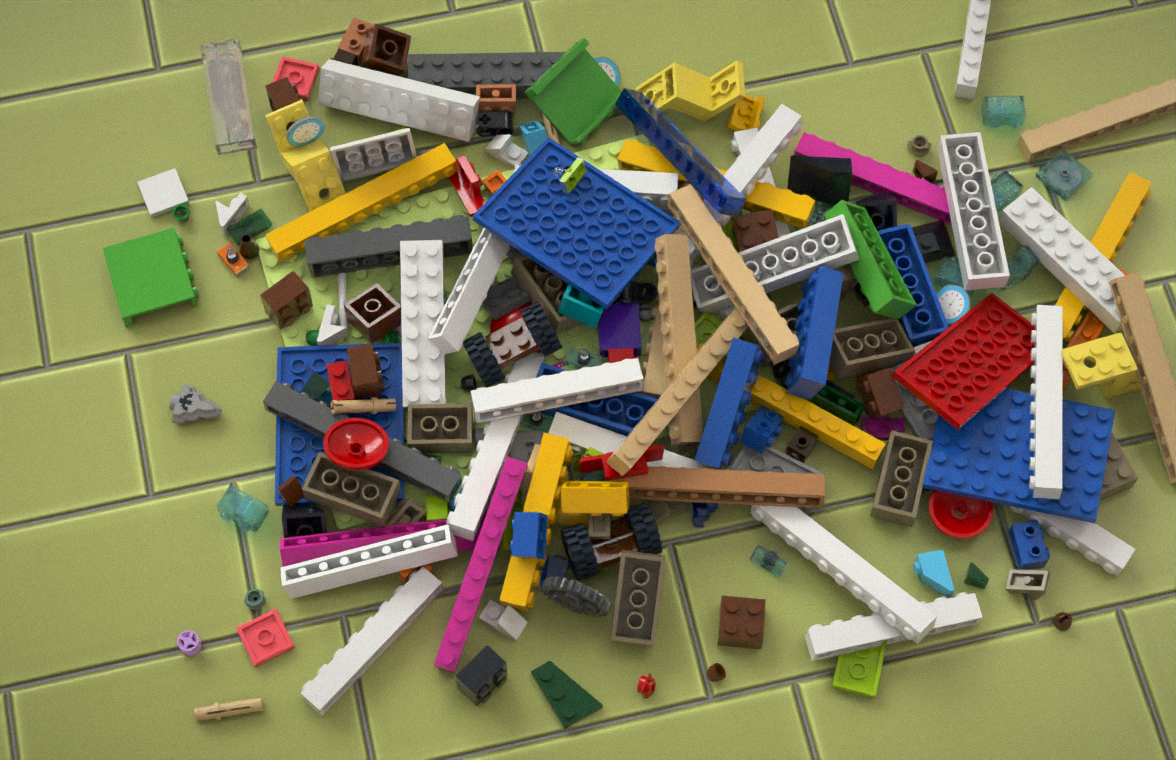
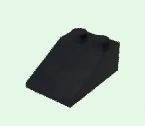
[787,155,852,205]

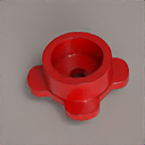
[637,674,656,699]

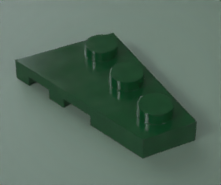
[531,661,603,729]

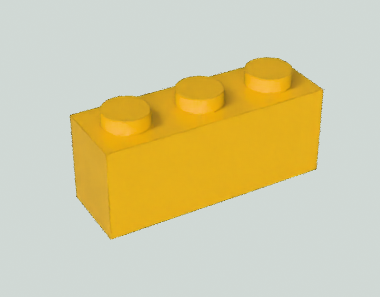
[561,481,629,516]

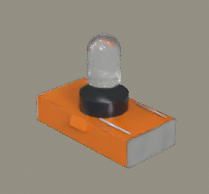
[217,242,250,277]

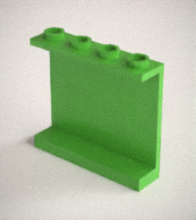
[525,38,630,146]
[103,228,199,327]

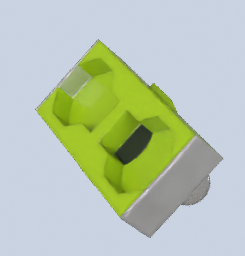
[553,158,587,194]

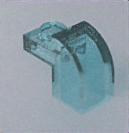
[1000,245,1040,291]

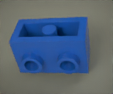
[740,406,784,454]
[510,512,548,559]
[1008,520,1050,570]

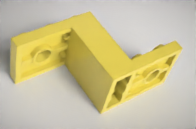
[635,60,745,124]
[265,100,346,212]
[1061,333,1141,399]

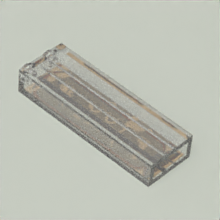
[200,39,258,155]

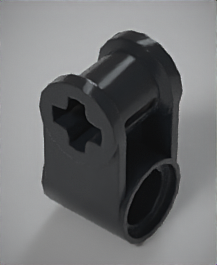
[476,111,514,137]
[617,281,658,303]

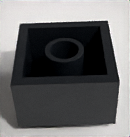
[456,645,508,706]

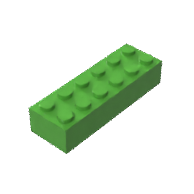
[824,200,916,319]

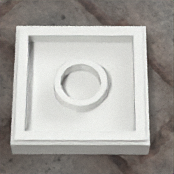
[137,168,189,218]

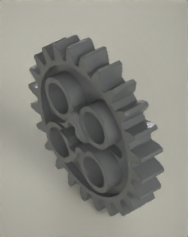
[541,576,611,617]

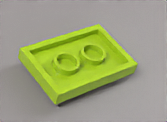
[831,640,887,698]

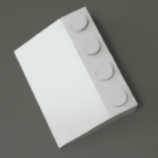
[330,128,417,182]

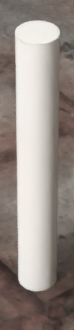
[338,273,348,331]

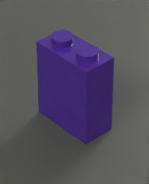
[597,302,642,358]

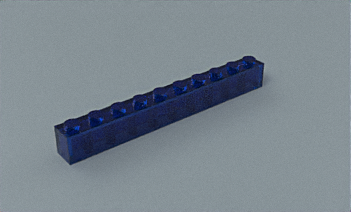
[615,88,747,217]

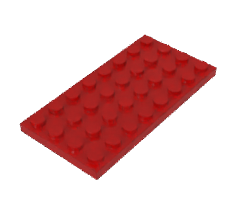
[892,293,1035,430]

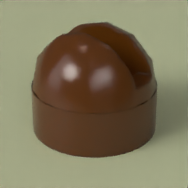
[1053,612,1072,631]
[706,663,726,682]

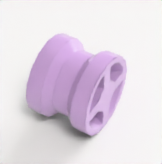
[177,630,202,656]

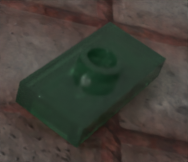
[227,208,272,246]

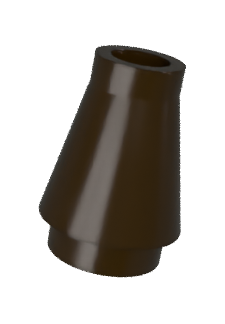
[239,233,260,259]

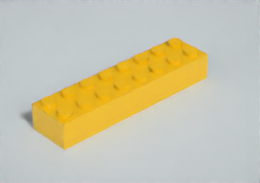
[500,433,574,613]

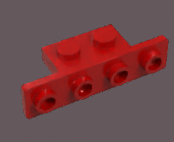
[448,156,486,217]
[578,445,664,481]

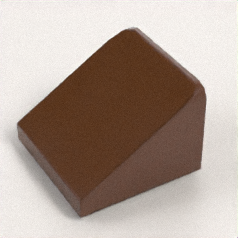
[913,160,938,183]
[278,475,304,507]

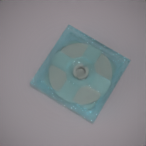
[1035,149,1093,201]

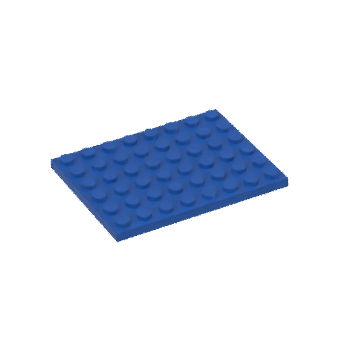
[473,137,681,309]
[275,343,405,506]
[922,388,1115,524]

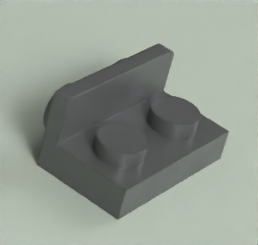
[482,276,531,320]

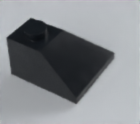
[856,194,897,231]
[911,220,956,263]
[281,504,327,538]

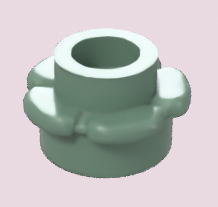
[244,589,266,610]

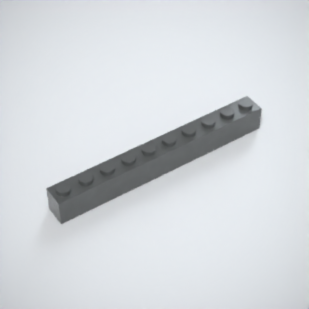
[263,381,462,503]

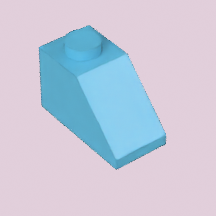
[518,120,547,156]
[913,550,954,598]

